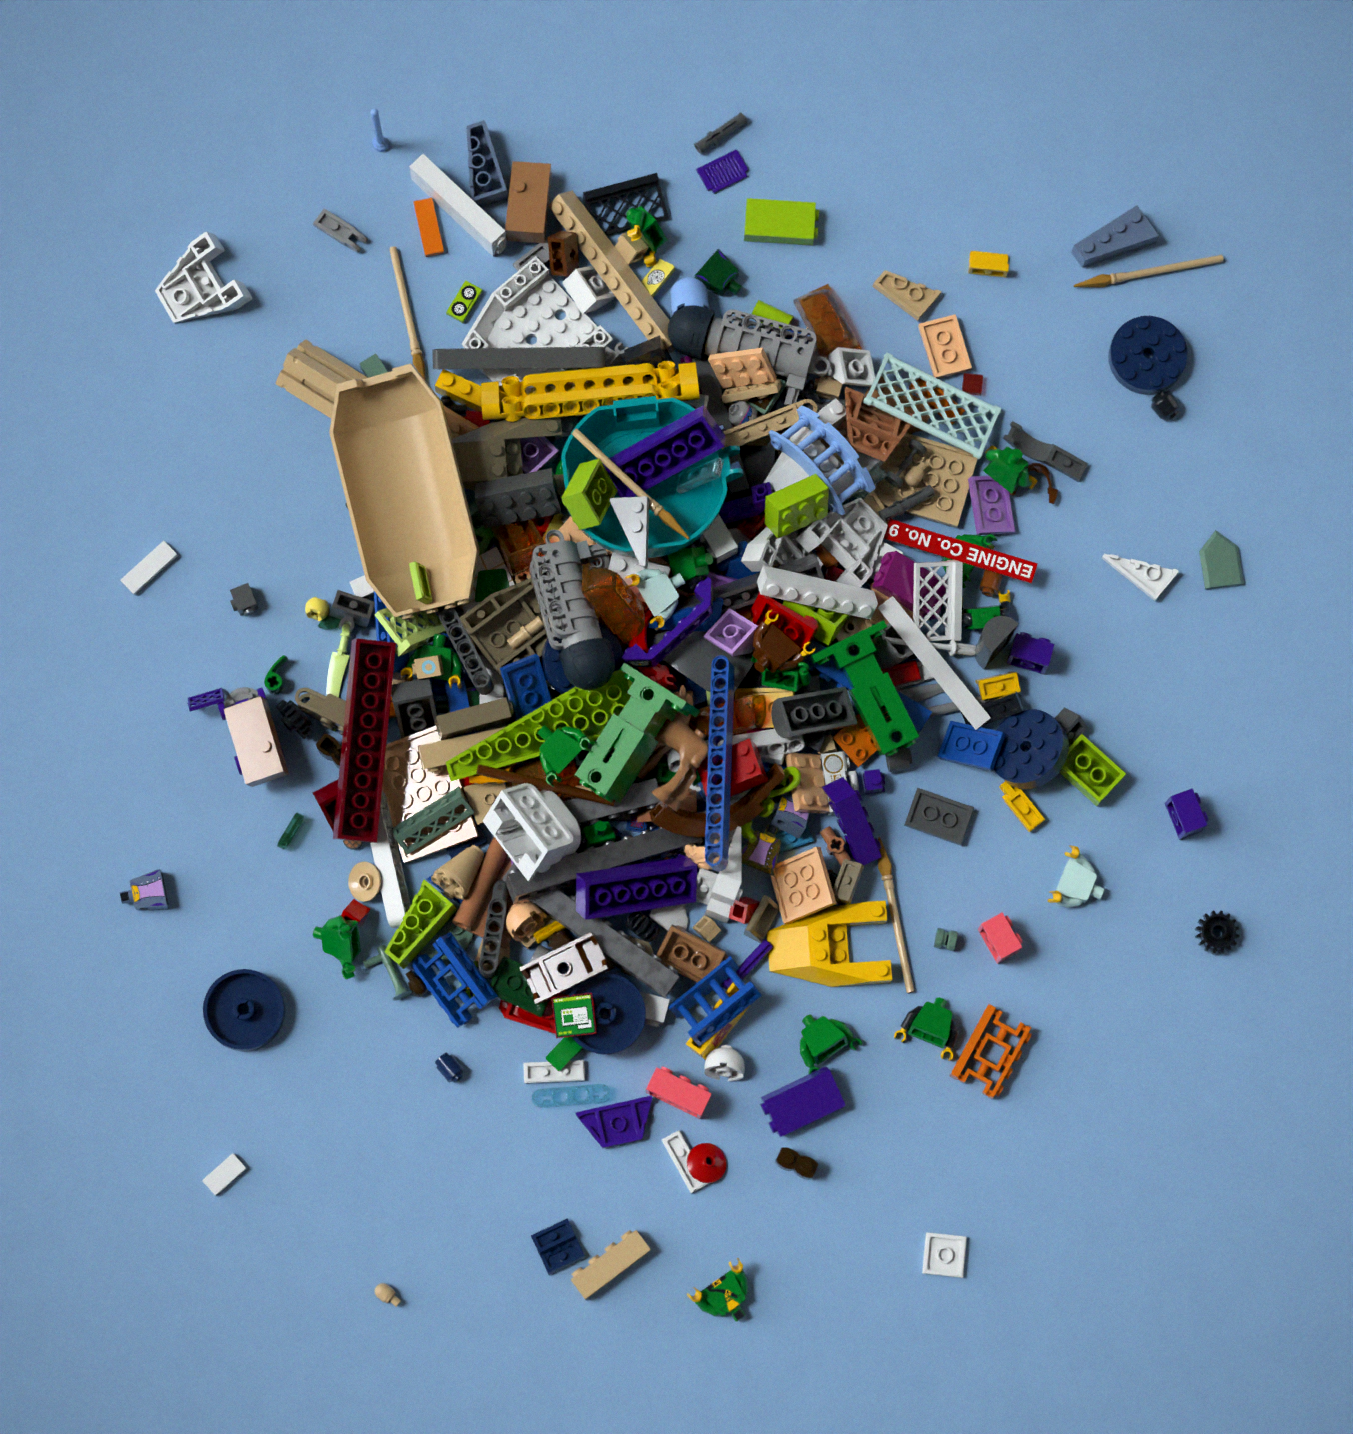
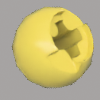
[305,597,330,621]

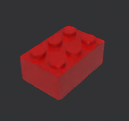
[697,738,768,803]

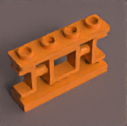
[949,1004,1032,1099]

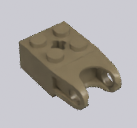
[295,688,346,736]

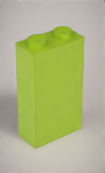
[744,198,819,245]

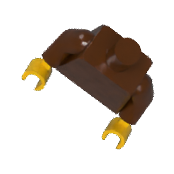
[752,610,815,673]

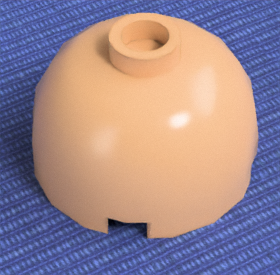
[506,902,547,942]

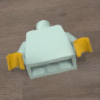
[625,569,685,630]
[1047,845,1104,908]

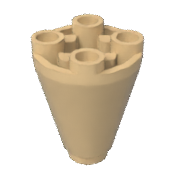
[431,845,484,899]

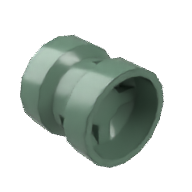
[934,928,957,951]

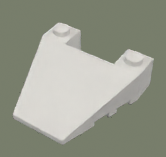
[155,232,253,323]
[795,497,888,587]
[741,527,814,572]
[705,826,743,923]

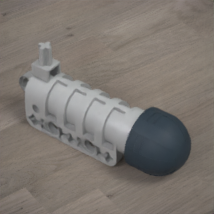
[668,306,830,406]
[529,530,615,690]

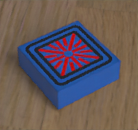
[626,812,647,833]

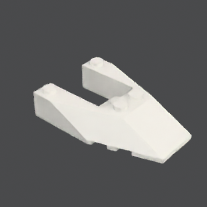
[764,398,883,495]

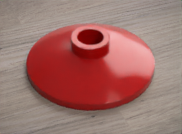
[687,1143,726,1183]

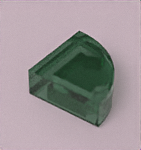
[318,610,341,630]

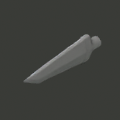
[897,683,944,702]

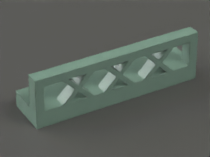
[392,787,474,855]

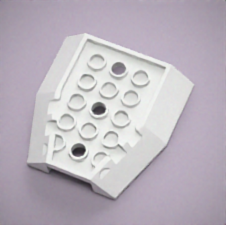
[462,256,613,388]

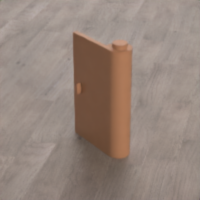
[452,837,529,949]

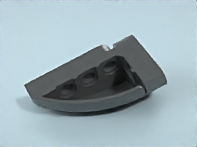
[647,630,753,692]

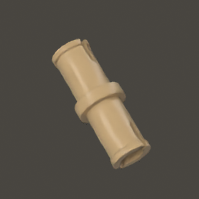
[507,616,545,650]

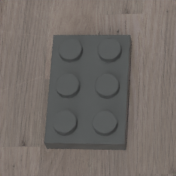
[904,788,974,845]

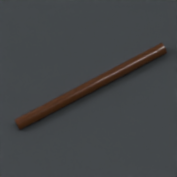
[476,764,615,806]

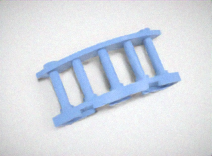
[769,405,876,515]

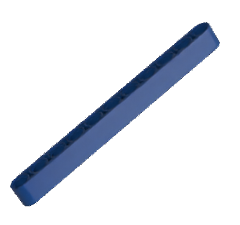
[705,655,735,872]

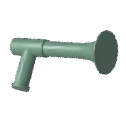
[363,945,412,1001]

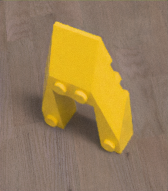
[766,900,892,987]

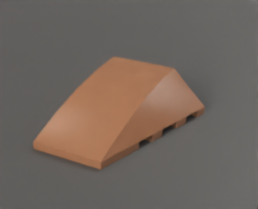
[845,387,913,462]

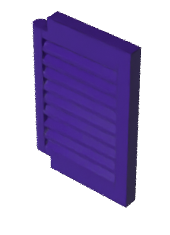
[696,149,748,194]

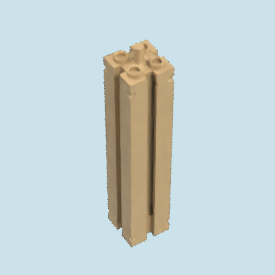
[275,339,460,439]

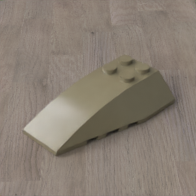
[459,574,555,677]

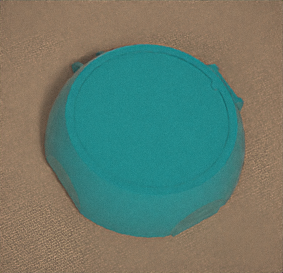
[561,396,744,558]

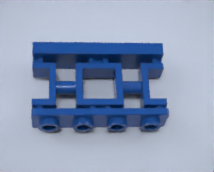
[411,932,498,1028]

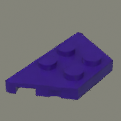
[576,1095,652,1148]

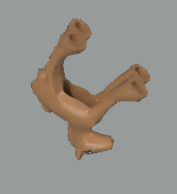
[638,685,709,812]

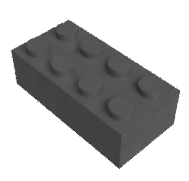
[475,468,562,529]

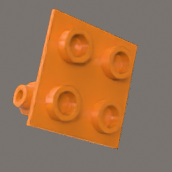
[833,714,877,767]

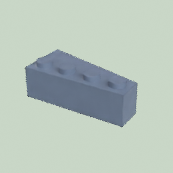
[1071,205,1159,268]

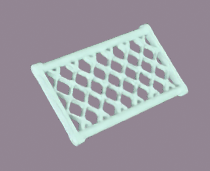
[863,352,1001,459]

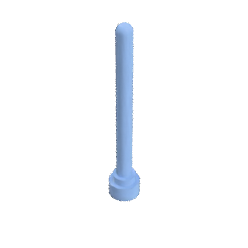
[371,108,388,152]

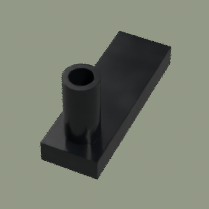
[961,691,1024,726]

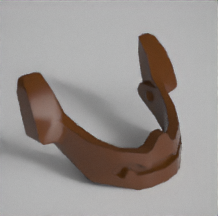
[1009,463,1058,504]

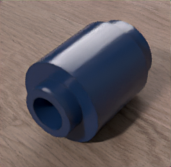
[435,1052,464,1083]

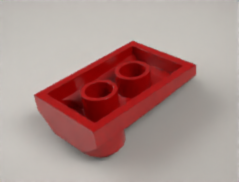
[751,592,819,652]
[498,993,568,1035]

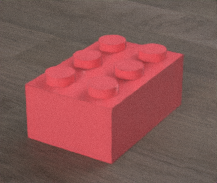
[646,1066,711,1119]

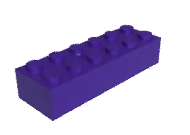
[603,405,725,498]
[576,857,697,920]

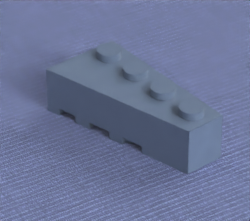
[467,120,509,207]

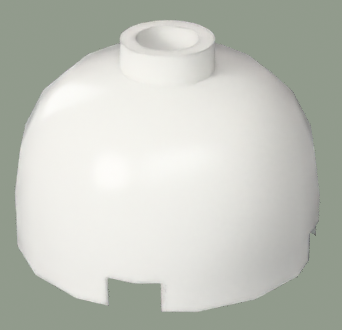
[704,1045,745,1081]

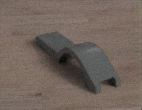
[1003,421,1088,482]

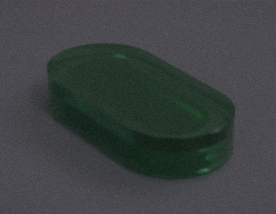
[277,812,304,850]

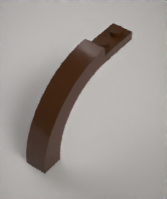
[649,763,785,837]

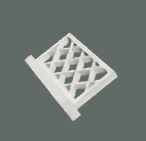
[913,560,963,641]

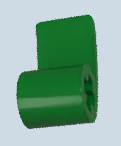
[264,655,288,694]
[546,1037,584,1072]

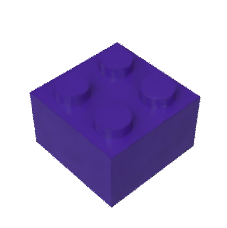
[1006,632,1055,675]
[1164,788,1208,840]

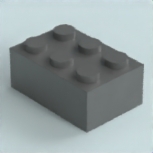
[391,677,437,739]

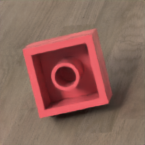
[977,912,1023,964]

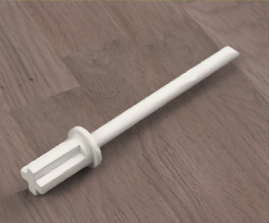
[885,637,976,656]

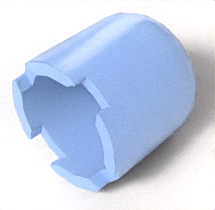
[671,277,709,316]

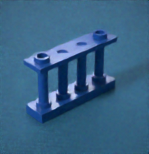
[668,956,762,1047]

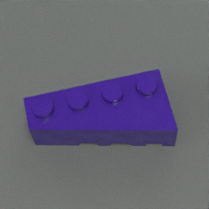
[822,777,882,865]

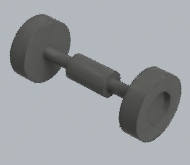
[884,439,927,488]

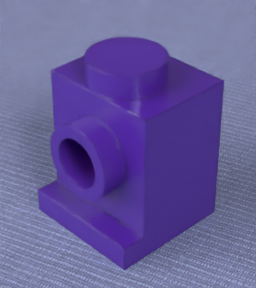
[862,769,885,795]

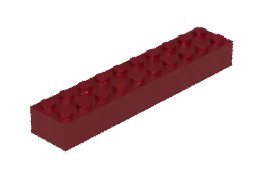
[333,638,396,843]

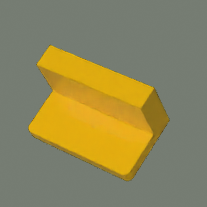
[968,251,1009,278]
[975,672,1021,700]

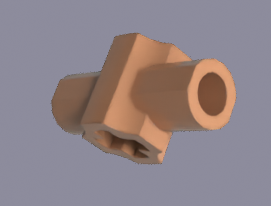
[820,826,851,866]

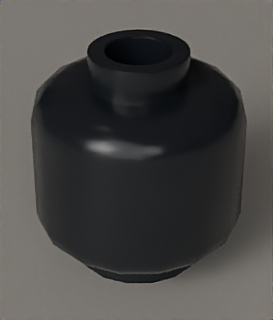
[1151,390,1180,420]

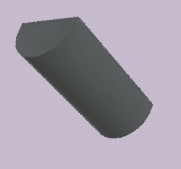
[975,616,1018,669]
[771,687,858,738]

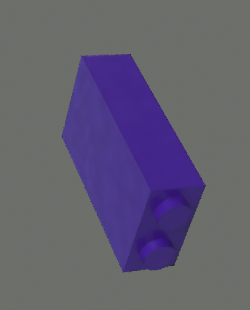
[760,1066,846,1137]

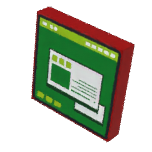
[552,993,597,1038]

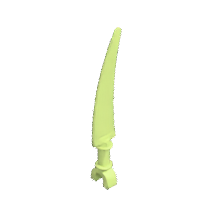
[327,624,352,731]

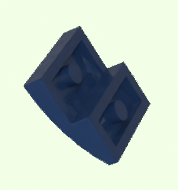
[531,1218,586,1275]

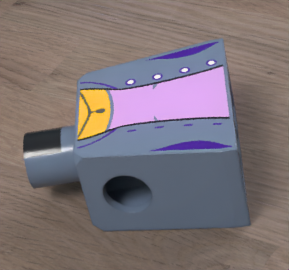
[771,793,809,838]
[120,869,169,911]

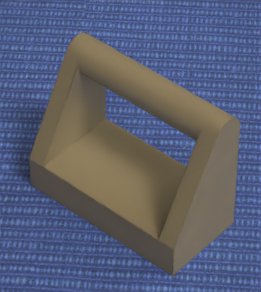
[833,859,864,905]
[744,895,780,944]

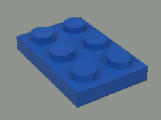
[500,654,551,721]
[937,721,1005,771]

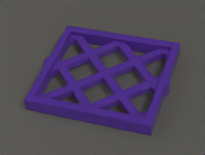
[187,688,225,711]

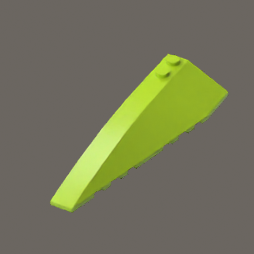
[445,670,632,781]

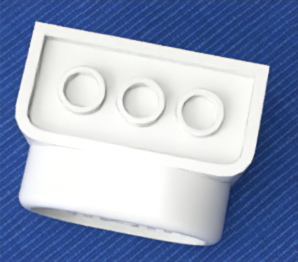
[483,783,581,881]

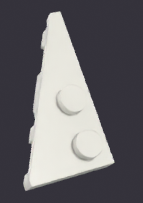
[1102,554,1179,601]

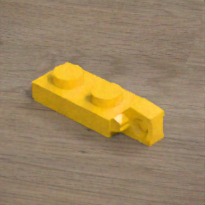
[999,782,1045,832]

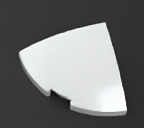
[648,904,688,932]

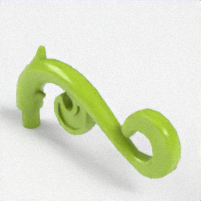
[741,766,801,843]

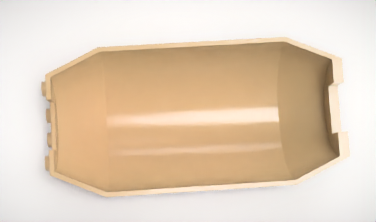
[329,364,479,620]

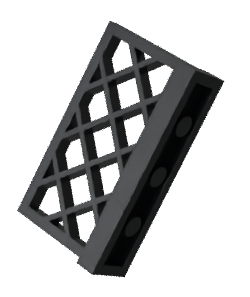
[582,173,669,236]

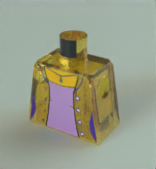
[741,825,781,876]

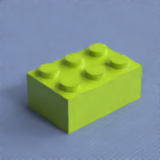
[562,458,617,530]
[765,474,829,538]
[1059,734,1126,806]

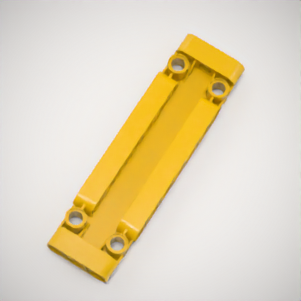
[481,361,700,422]

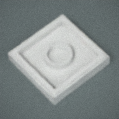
[922,1232,967,1278]

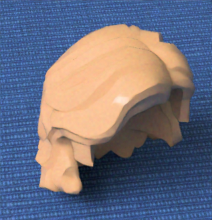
[684,839,720,870]

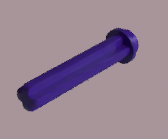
[722,940,773,990]

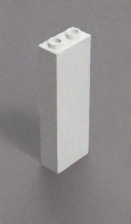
[409,154,507,256]

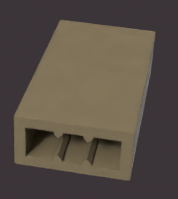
[435,697,514,741]

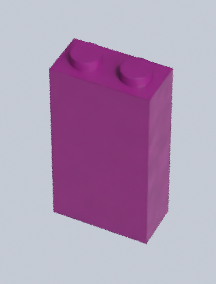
[872,551,946,620]

